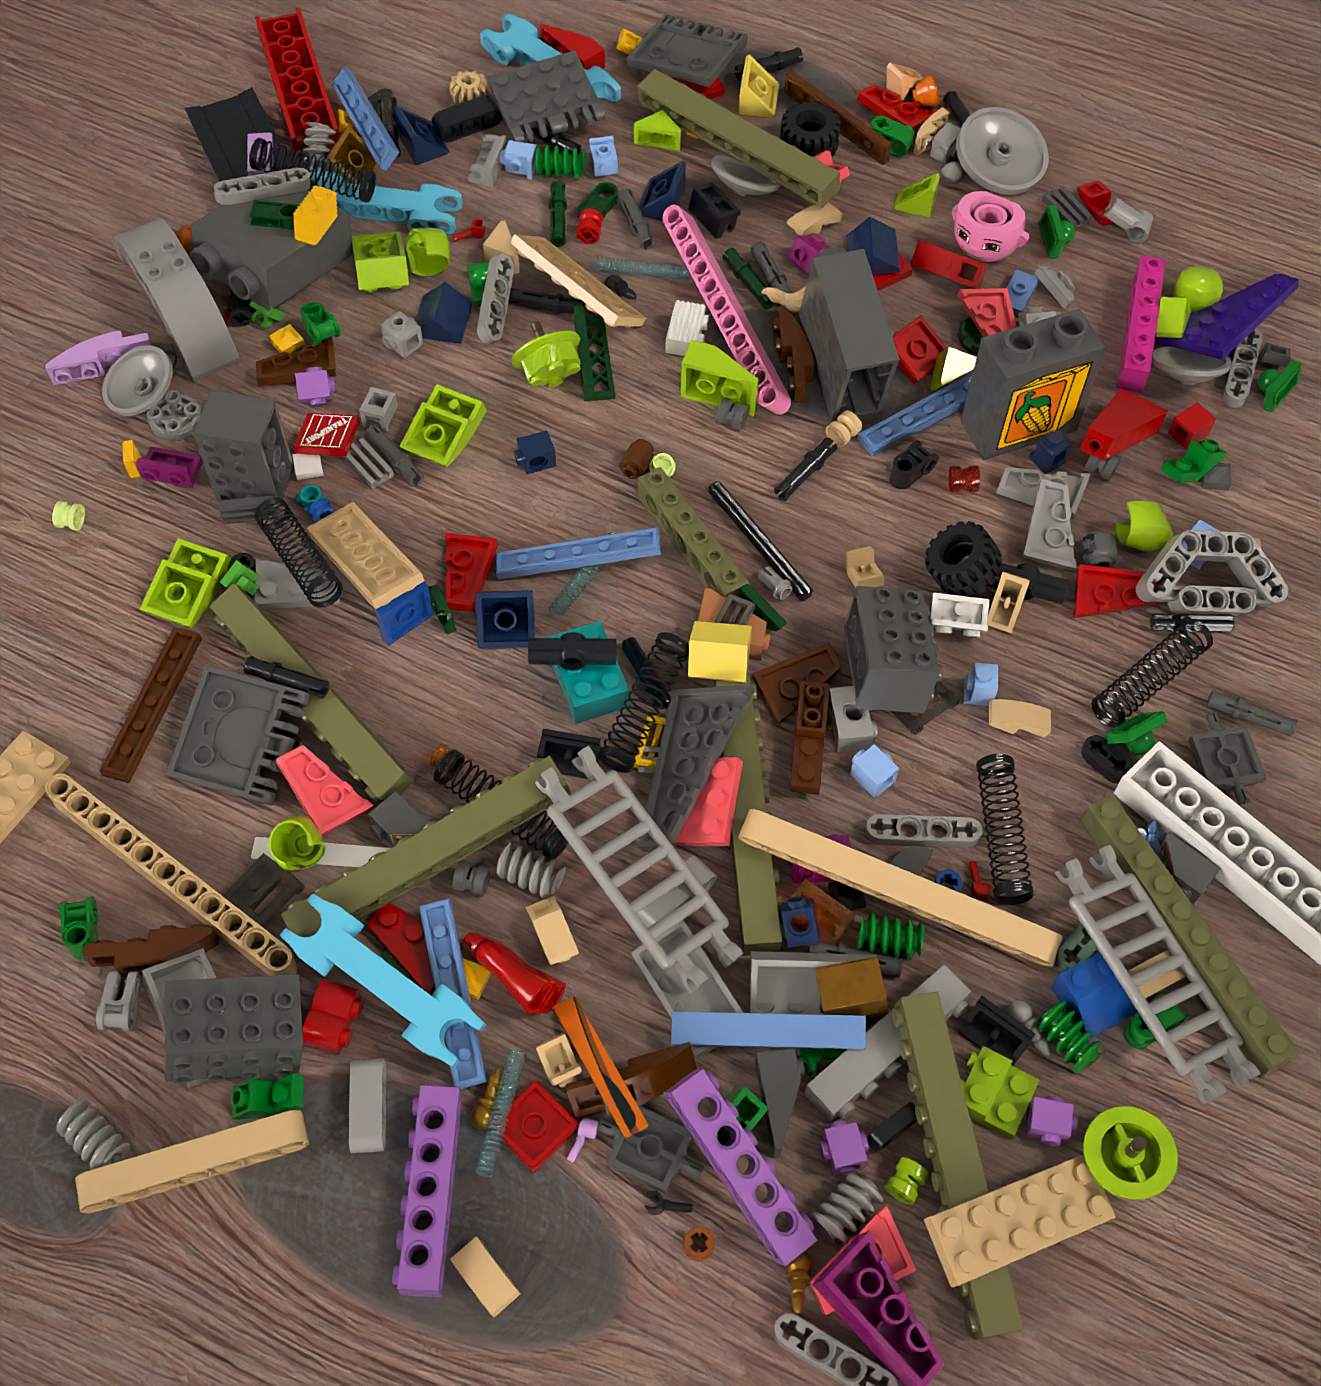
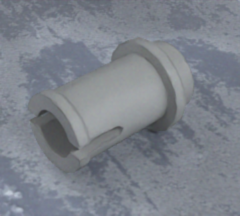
[758,566,792,600]

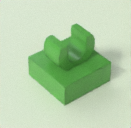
[250,301,286,329]
[220,560,259,596]

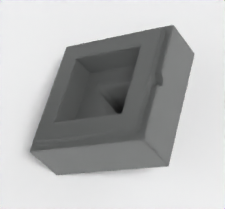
[1262,343,1291,367]
[1201,463,1231,491]

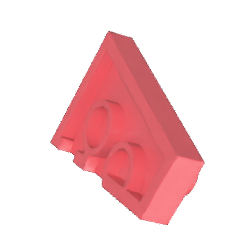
[957,288,1017,337]
[276,745,374,836]
[674,757,743,846]
[809,1206,917,1315]

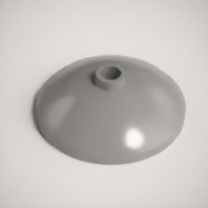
[711,155,780,196]
[102,345,173,416]
[1152,346,1232,385]

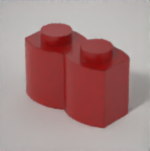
[302,979,364,1055]

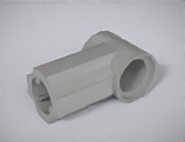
[1103,197,1153,243]

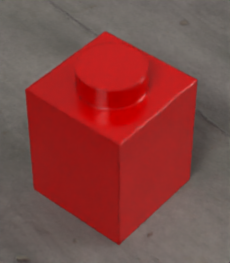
[1168,402,1216,450]

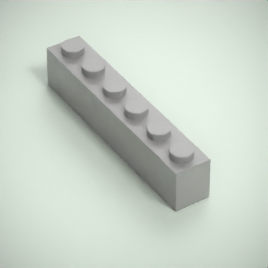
[804,964,972,1123]

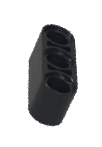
[431,95,503,143]

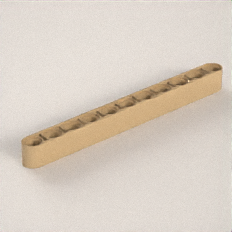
[45,774,297,976]
[738,809,1063,967]

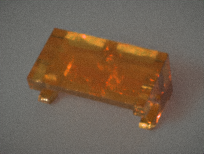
[791,878,856,945]

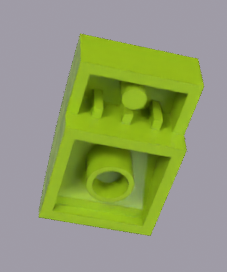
[399,384,487,467]
[140,538,231,628]

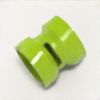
[884,1157,930,1205]

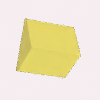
[739,54,780,118]
[688,621,752,683]

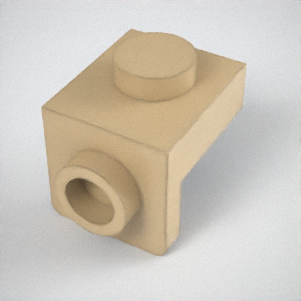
[846,546,884,587]
[534,1033,583,1087]

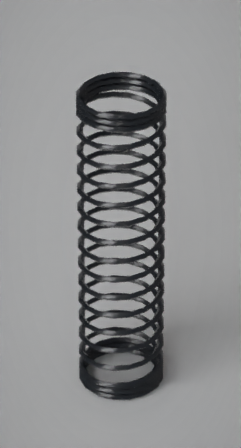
[249,138,376,203]
[255,497,343,608]
[1091,619,1213,728]
[597,632,689,773]
[433,749,568,860]
[976,754,1034,905]

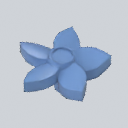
[1138,819,1167,855]

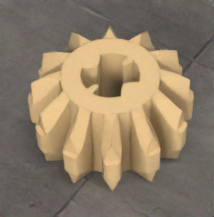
[449,70,489,105]

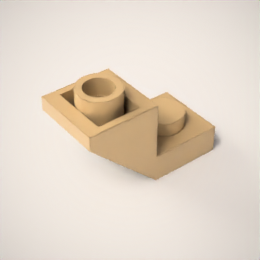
[525,896,579,966]

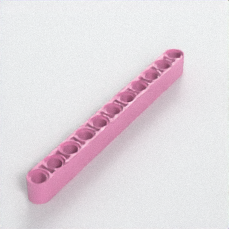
[662,205,791,415]

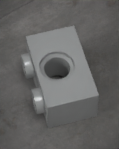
[828,686,878,753]

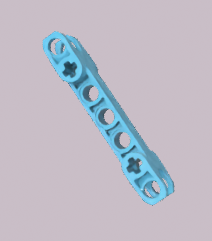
[480,14,621,118]
[308,171,463,235]
[280,894,487,1068]

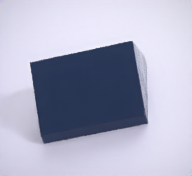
[394,106,449,165]
[639,161,686,221]
[846,217,900,276]
[415,282,472,343]
[476,590,535,648]

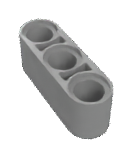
[636,856,717,929]
[349,1058,386,1154]

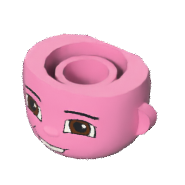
[952,191,1029,262]

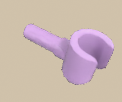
[567,1118,599,1163]

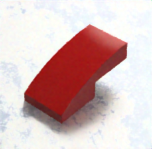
[1077,180,1114,226]

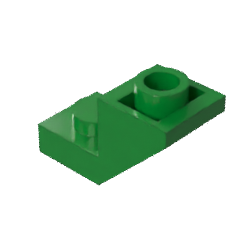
[1161,438,1227,483]
[231,1074,304,1120]

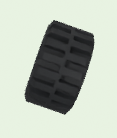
[780,102,841,157]
[925,521,1003,597]

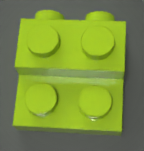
[960,1046,1040,1139]

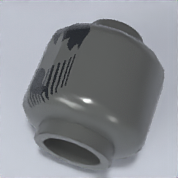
[1080,530,1118,568]

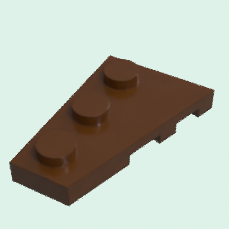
[256,337,336,386]
[752,643,842,726]

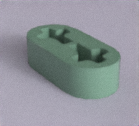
[1055,924,1104,972]

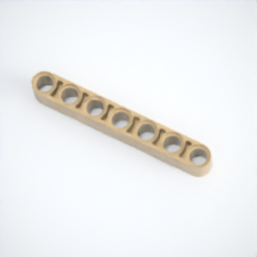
[75,1110,309,1213]

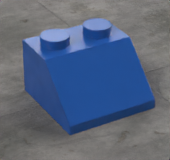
[1051,953,1138,1039]

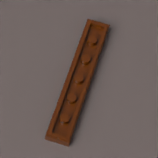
[784,70,892,165]
[100,627,202,783]

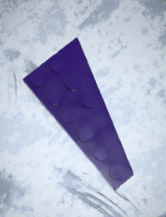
[1154,274,1299,360]

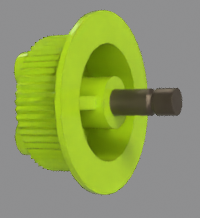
[511,321,581,388]
[1083,1106,1178,1200]

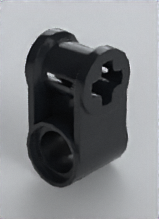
[889,440,939,489]

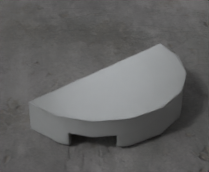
[1034,266,1075,309]

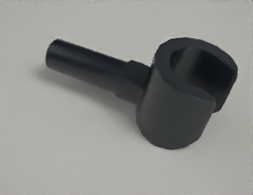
[645,1190,692,1215]

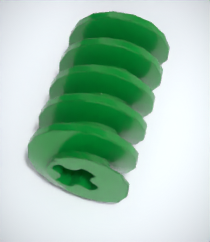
[535,144,587,179]
[857,913,925,960]
[1038,1000,1106,1074]

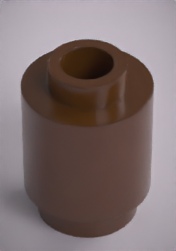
[619,439,654,479]

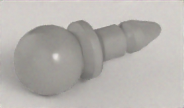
[1007,1001,1050,1056]

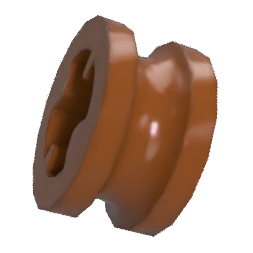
[684,1227,714,1261]

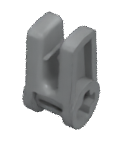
[96,971,142,1032]

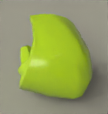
[406,227,450,276]
[1173,266,1223,314]
[1115,501,1173,552]
[269,815,327,871]

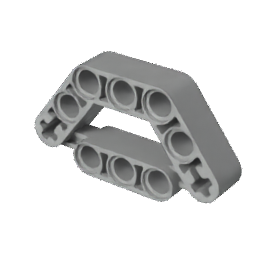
[1136,530,1288,616]

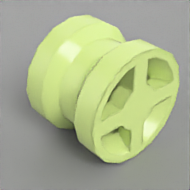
[52,500,85,531]

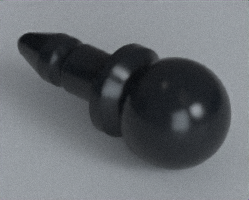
[604,275,637,300]

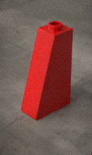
[1080,388,1169,461]

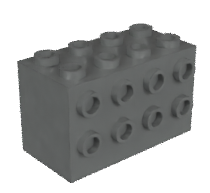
[192,390,294,510]
[844,586,942,713]
[164,974,303,1084]

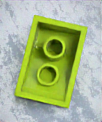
[352,232,409,292]
[680,340,759,416]

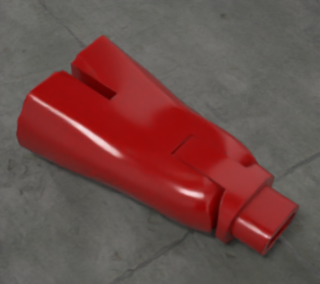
[464,932,566,1013]

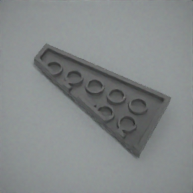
[638,684,755,852]

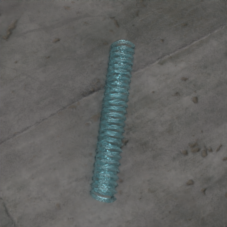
[593,256,691,281]
[549,532,617,616]
[475,1050,526,1178]

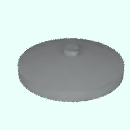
[956,107,1049,195]

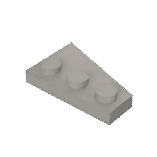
[996,467,1091,520]
[1021,479,1077,571]
[255,558,341,610]

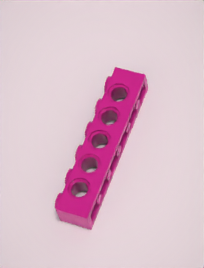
[1117,255,1166,392]

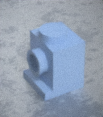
[589,136,618,177]
[500,140,537,180]
[963,663,998,706]

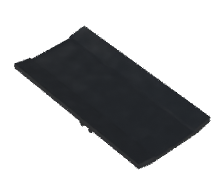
[185,87,292,189]

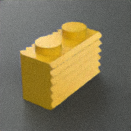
[293,186,338,245]

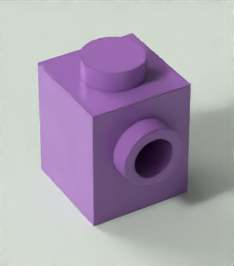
[295,367,336,406]
[1025,1096,1078,1147]
[819,1120,869,1176]

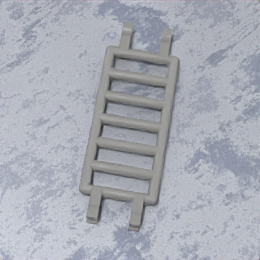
[535,746,743,993]
[1055,845,1261,1105]

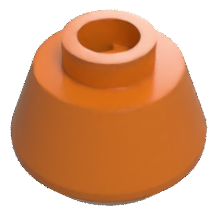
[913,75,940,107]

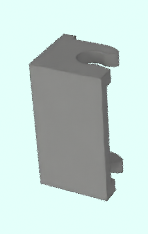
[468,134,507,187]

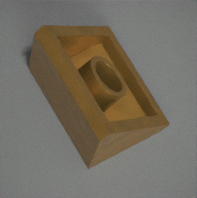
[326,126,379,184]
[815,956,888,1022]

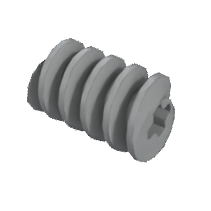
[302,122,336,172]
[496,841,566,899]
[56,1099,130,1170]
[809,1170,884,1243]

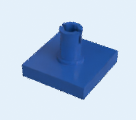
[375,581,433,646]

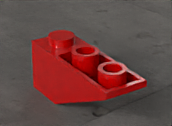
[540,24,605,70]
[910,240,988,289]

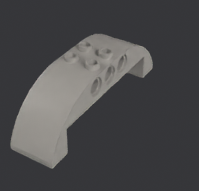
[112,217,241,381]

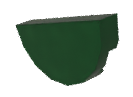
[958,317,983,355]
[428,584,456,634]
[740,584,787,632]

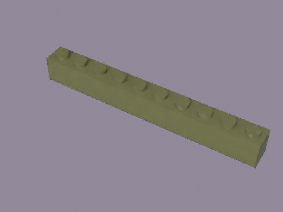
[636,69,840,208]
[209,583,415,802]
[714,672,787,956]
[281,755,571,937]
[1080,794,1299,1078]
[892,991,1023,1340]

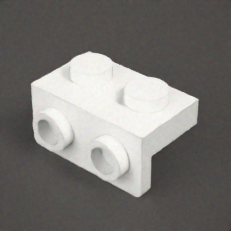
[929,593,990,637]

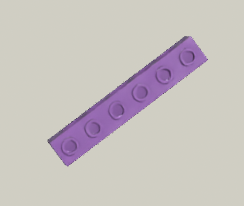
[663,1069,818,1266]
[392,1085,462,1298]

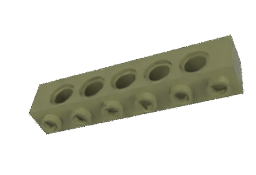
[638,467,749,604]

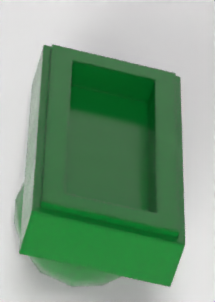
[1038,205,1075,259]
[467,262,496,308]
[1258,360,1302,412]
[1105,711,1167,755]

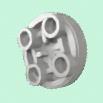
[146,390,201,441]

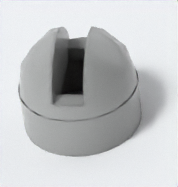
[941,161,962,183]

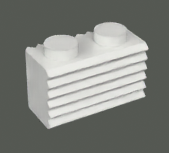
[666,300,709,356]

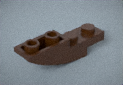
[773,307,814,402]
[790,681,830,795]
[83,924,219,977]
[566,1042,697,1118]

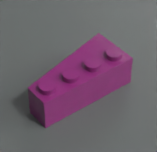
[812,1231,945,1386]

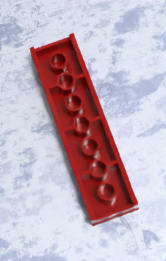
[255,7,340,158]

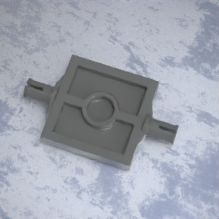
[1188,712,1267,805]
[597,1106,704,1194]

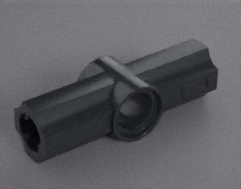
[988,563,1069,604]
[528,632,617,671]

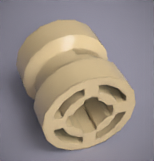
[825,411,862,447]

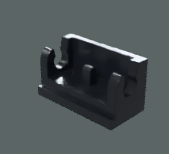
[688,182,741,239]
[537,729,601,779]
[958,996,1036,1066]

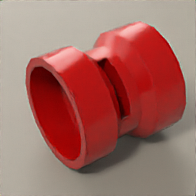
[576,209,603,244]

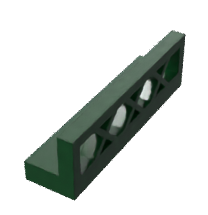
[573,305,615,402]

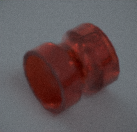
[948,465,980,492]

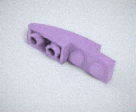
[45,330,153,386]

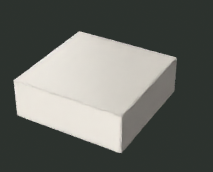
[292,454,324,481]

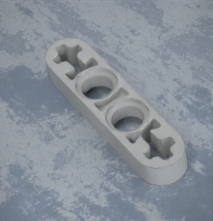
[214,168,311,205]
[477,253,514,344]
[1222,328,1263,408]
[865,814,983,848]
[773,1313,898,1386]

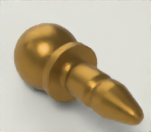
[470,1067,502,1130]
[786,1251,813,1314]

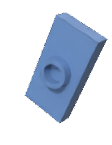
[1007,269,1039,316]

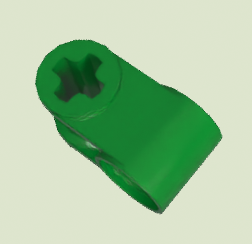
[871,116,916,157]
[300,302,341,345]
[59,896,98,959]
[1124,992,1187,1049]

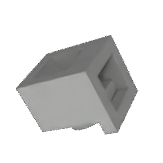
[930,122,960,164]
[359,387,398,433]

